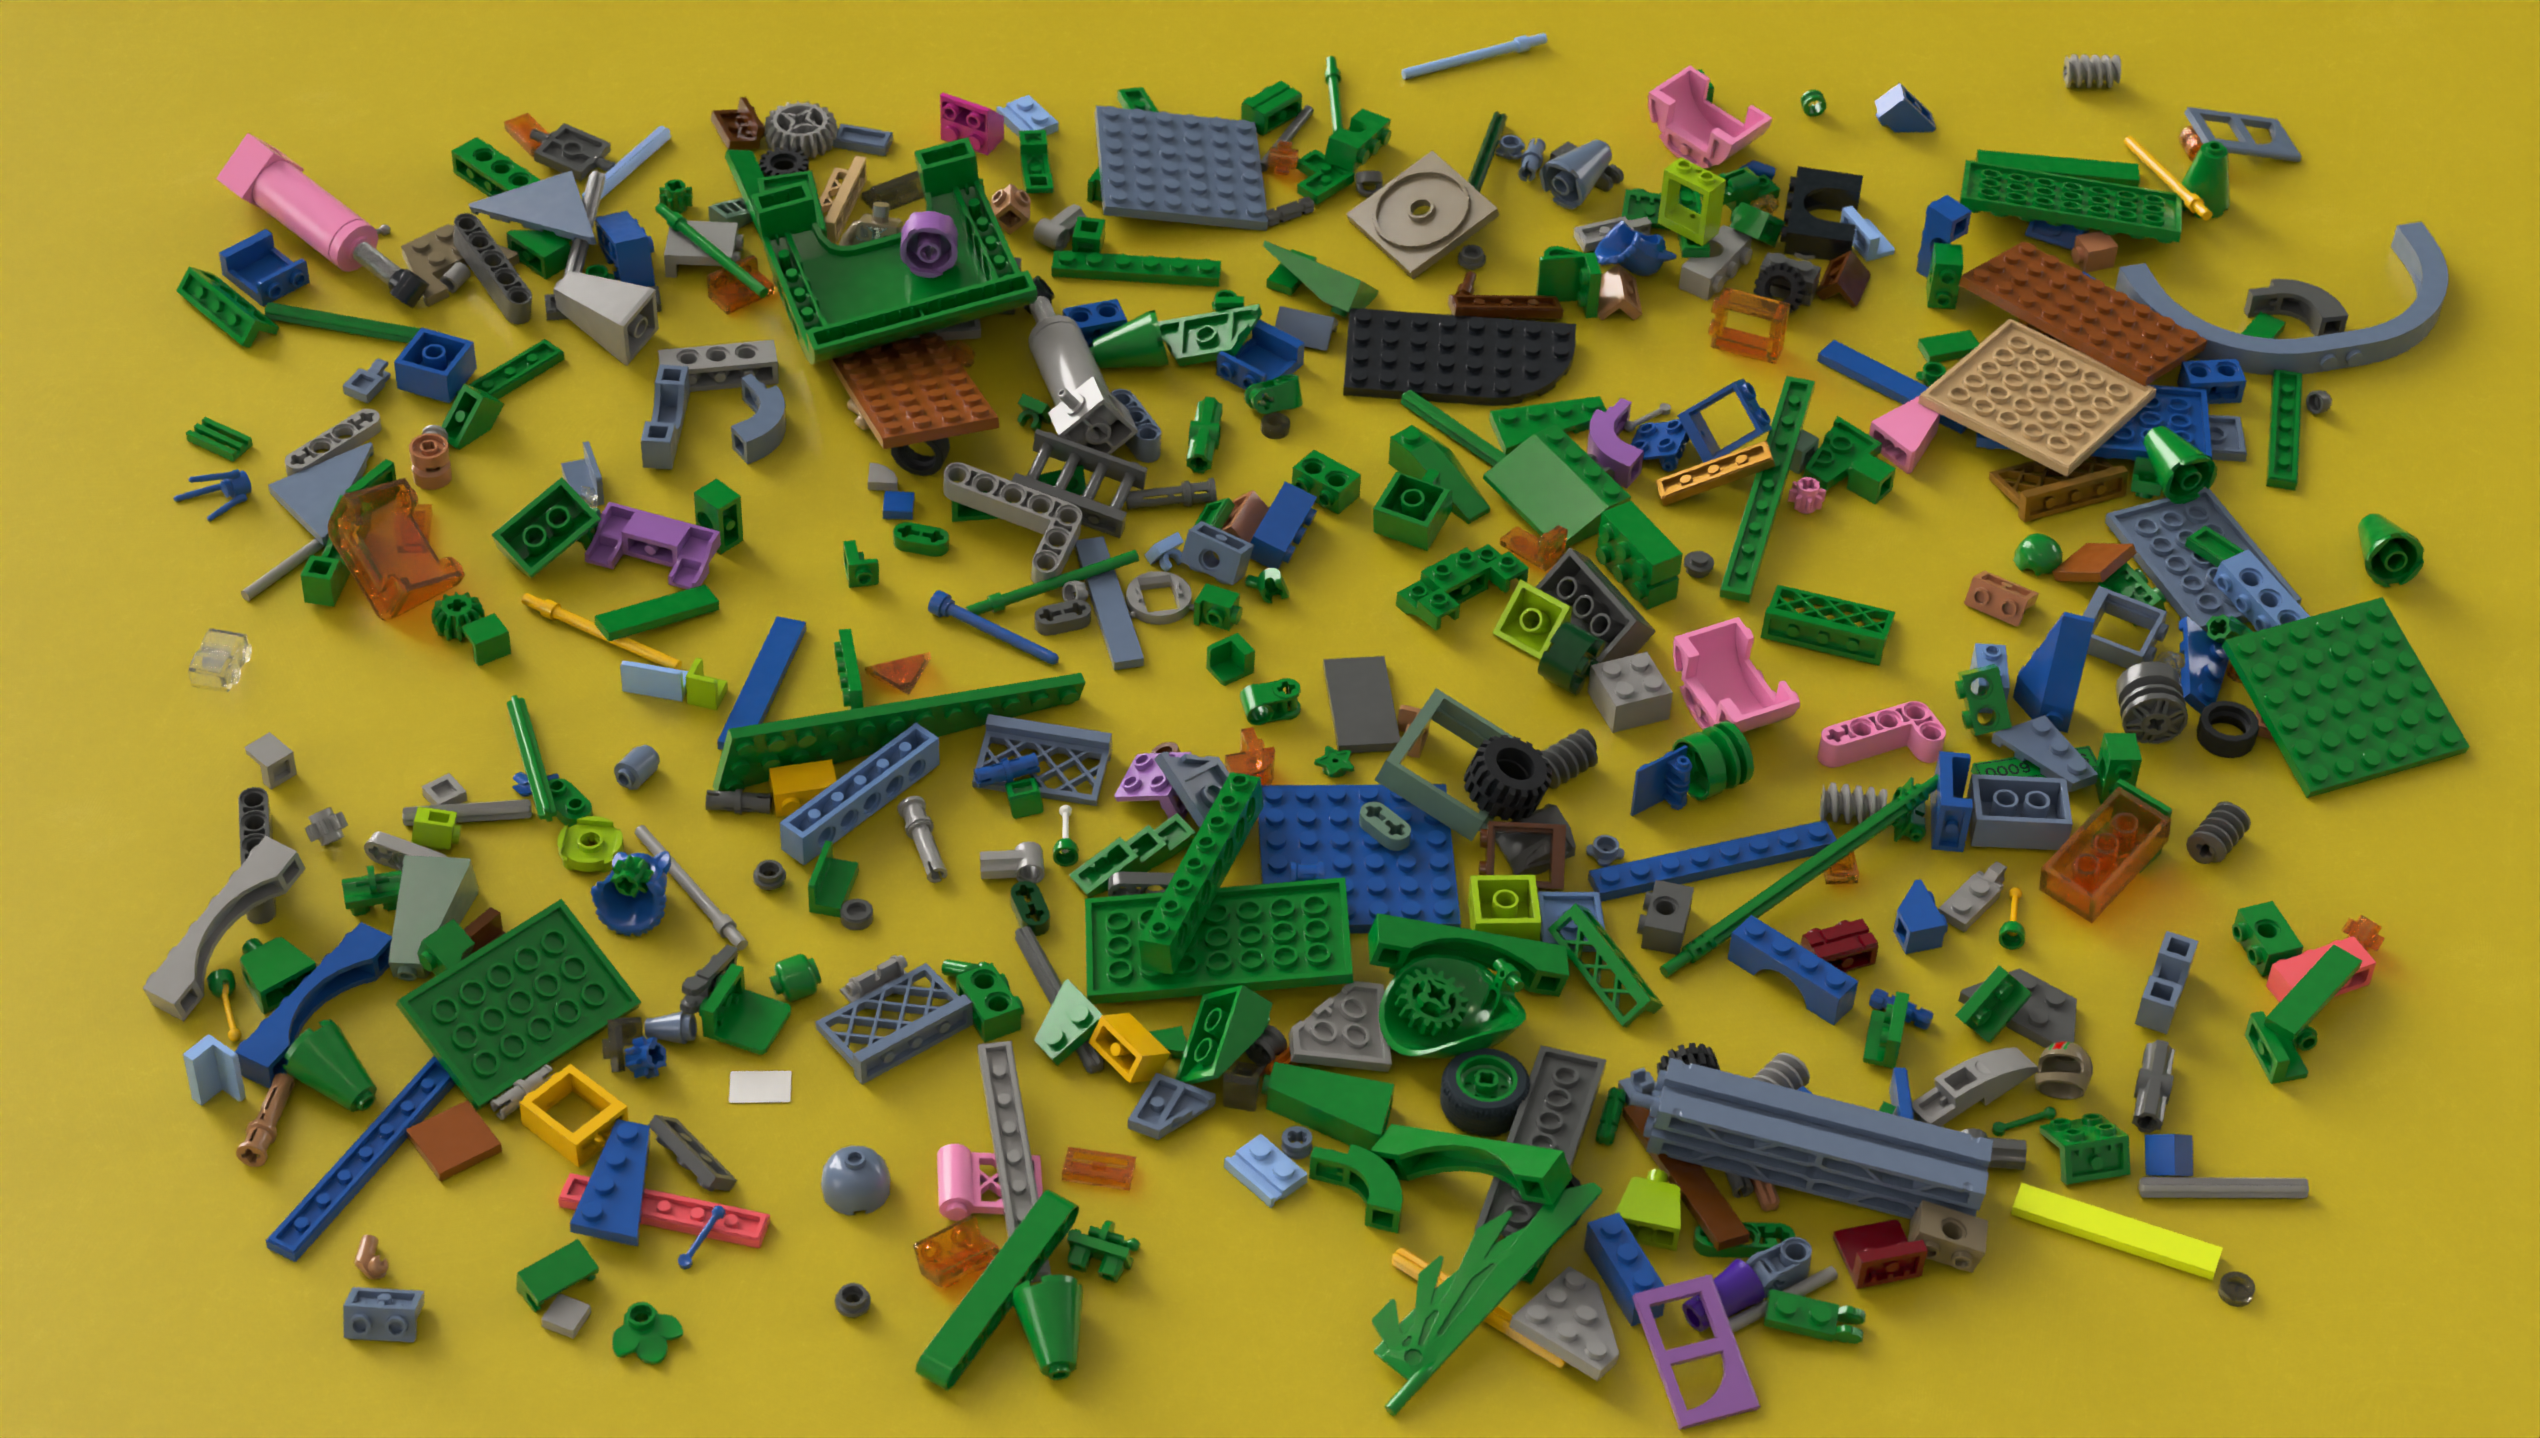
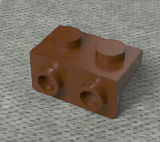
[710,97,765,150]

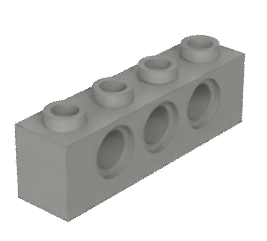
[658,340,779,392]

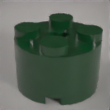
[1538,622,1606,695]

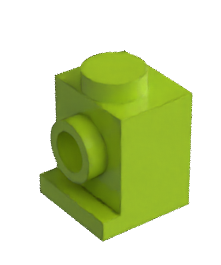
[411,806,461,850]

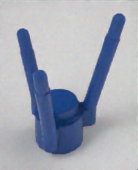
[174,469,252,521]

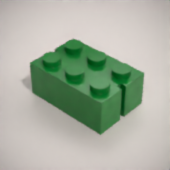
[1596,501,1683,610]

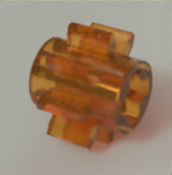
[1268,141,1298,175]
[2341,915,2385,951]

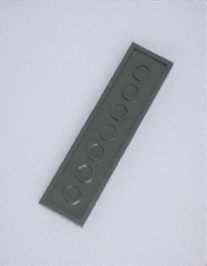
[1475,1045,1606,1243]

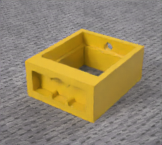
[519,1064,629,1168]

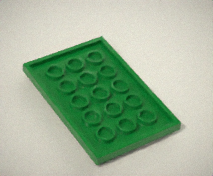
[396,899,641,1111]

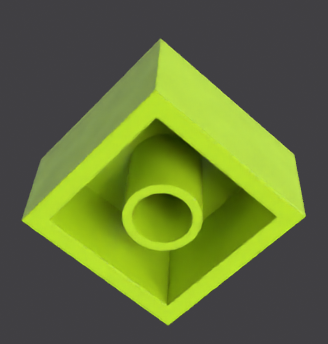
[1468,875,1541,941]

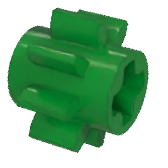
[659,180,693,214]
[610,855,654,898]

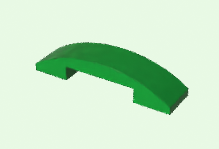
[1019,130,1054,194]

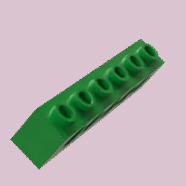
[451,137,572,242]

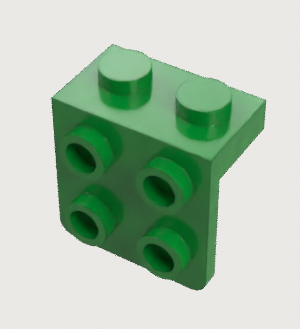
[699,963,791,1055]

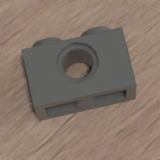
[1637,880,1694,955]

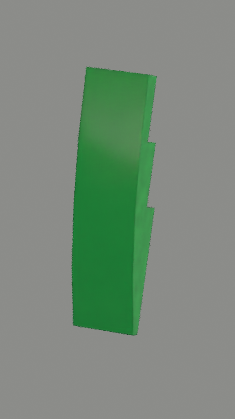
[1069,813,1196,898]

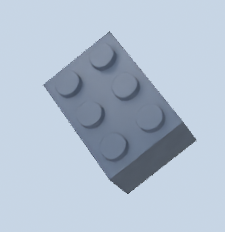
[1966,774,2073,851]

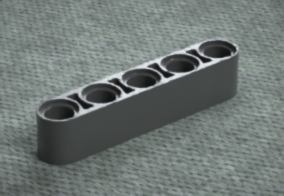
[453,213,532,324]
[238,787,276,924]

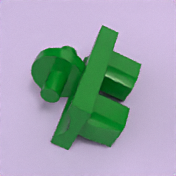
[342,865,402,916]
[1067,1220,1134,1283]

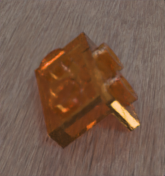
[913,1215,999,1288]

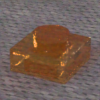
[1823,851,1859,884]

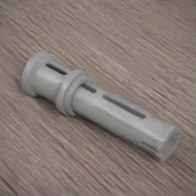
[897,796,947,883]

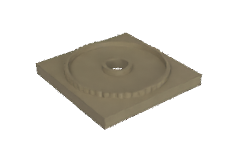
[1347,151,1500,279]

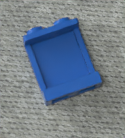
[219,229,310,306]
[1216,319,1305,397]
[1930,751,1973,852]

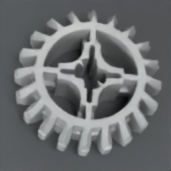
[764,101,838,159]

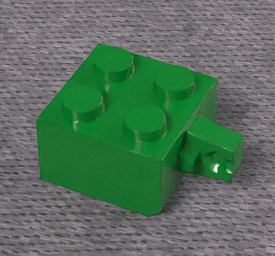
[1373,468,1453,551]

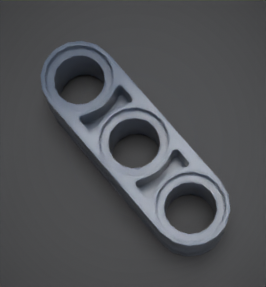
[1111,389,1161,463]

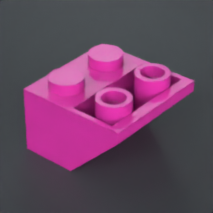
[940,93,1004,155]

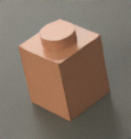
[2071,230,2118,273]

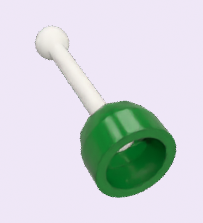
[1053,805,1079,867]

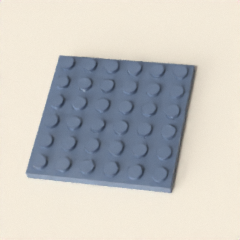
[1094,106,1268,231]

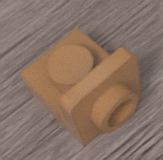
[1398,705,1430,758]

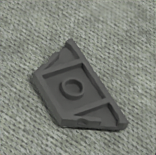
[1958,968,2077,1048]

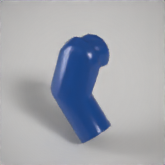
[1739,160,1776,180]

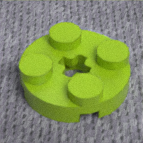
[558,816,624,873]

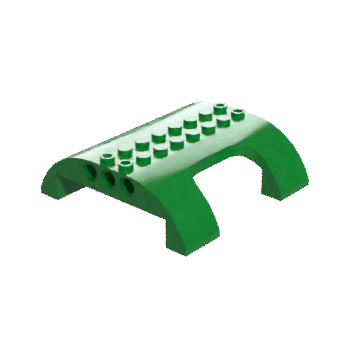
[751,137,1038,364]

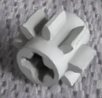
[305,807,348,847]

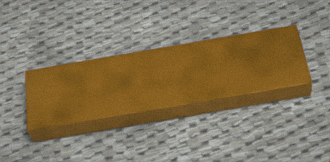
[1655,440,1775,506]

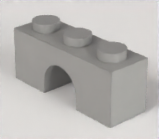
[1679,225,1753,301]

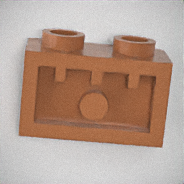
[1964,571,2039,626]

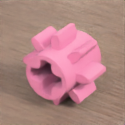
[1788,477,1826,514]

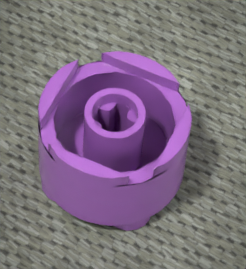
[900,211,958,278]

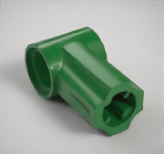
[2206,614,2253,644]

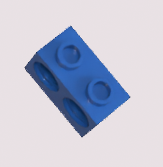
[1063,299,1127,347]
[2177,359,2246,404]

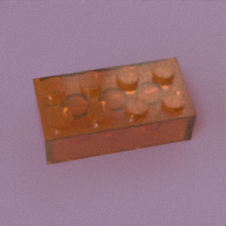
[2039,786,2171,923]

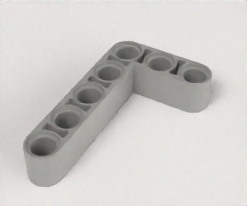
[943,462,1082,583]

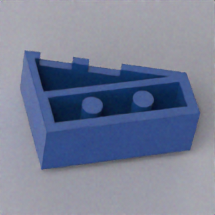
[595,211,656,287]

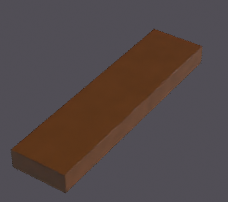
[1447,295,1564,319]

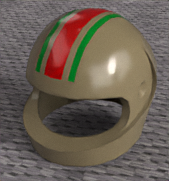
[2034,1041,2093,1099]

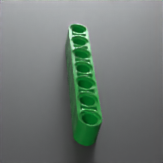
[915,1190,1079,1390]

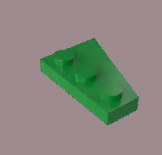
[1803,416,1883,491]

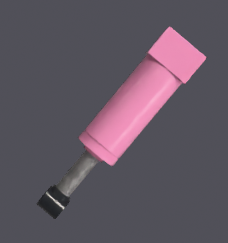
[216,133,430,308]

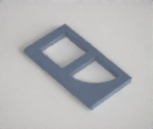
[2184,107,2301,162]

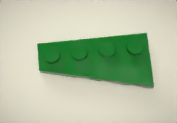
[834,629,864,710]

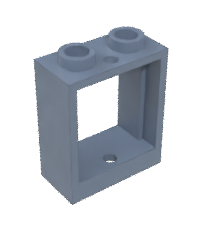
[2083,586,2169,669]

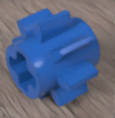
[624,1036,667,1079]

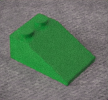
[1175,985,1273,1085]

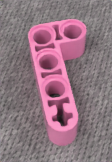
[1817,701,1946,768]

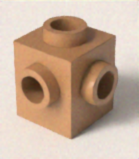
[991,183,1031,235]

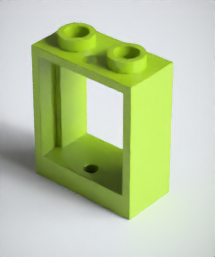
[1658,157,1726,246]

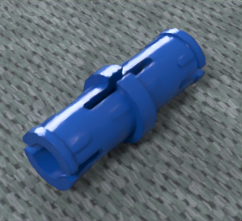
[973,752,1040,789]

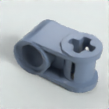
[1746,1237,1812,1298]

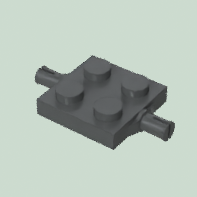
[530,123,616,181]

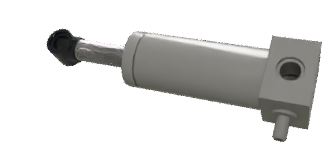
[1023,276,1138,455]

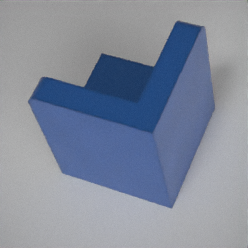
[2145,1134,2193,1177]

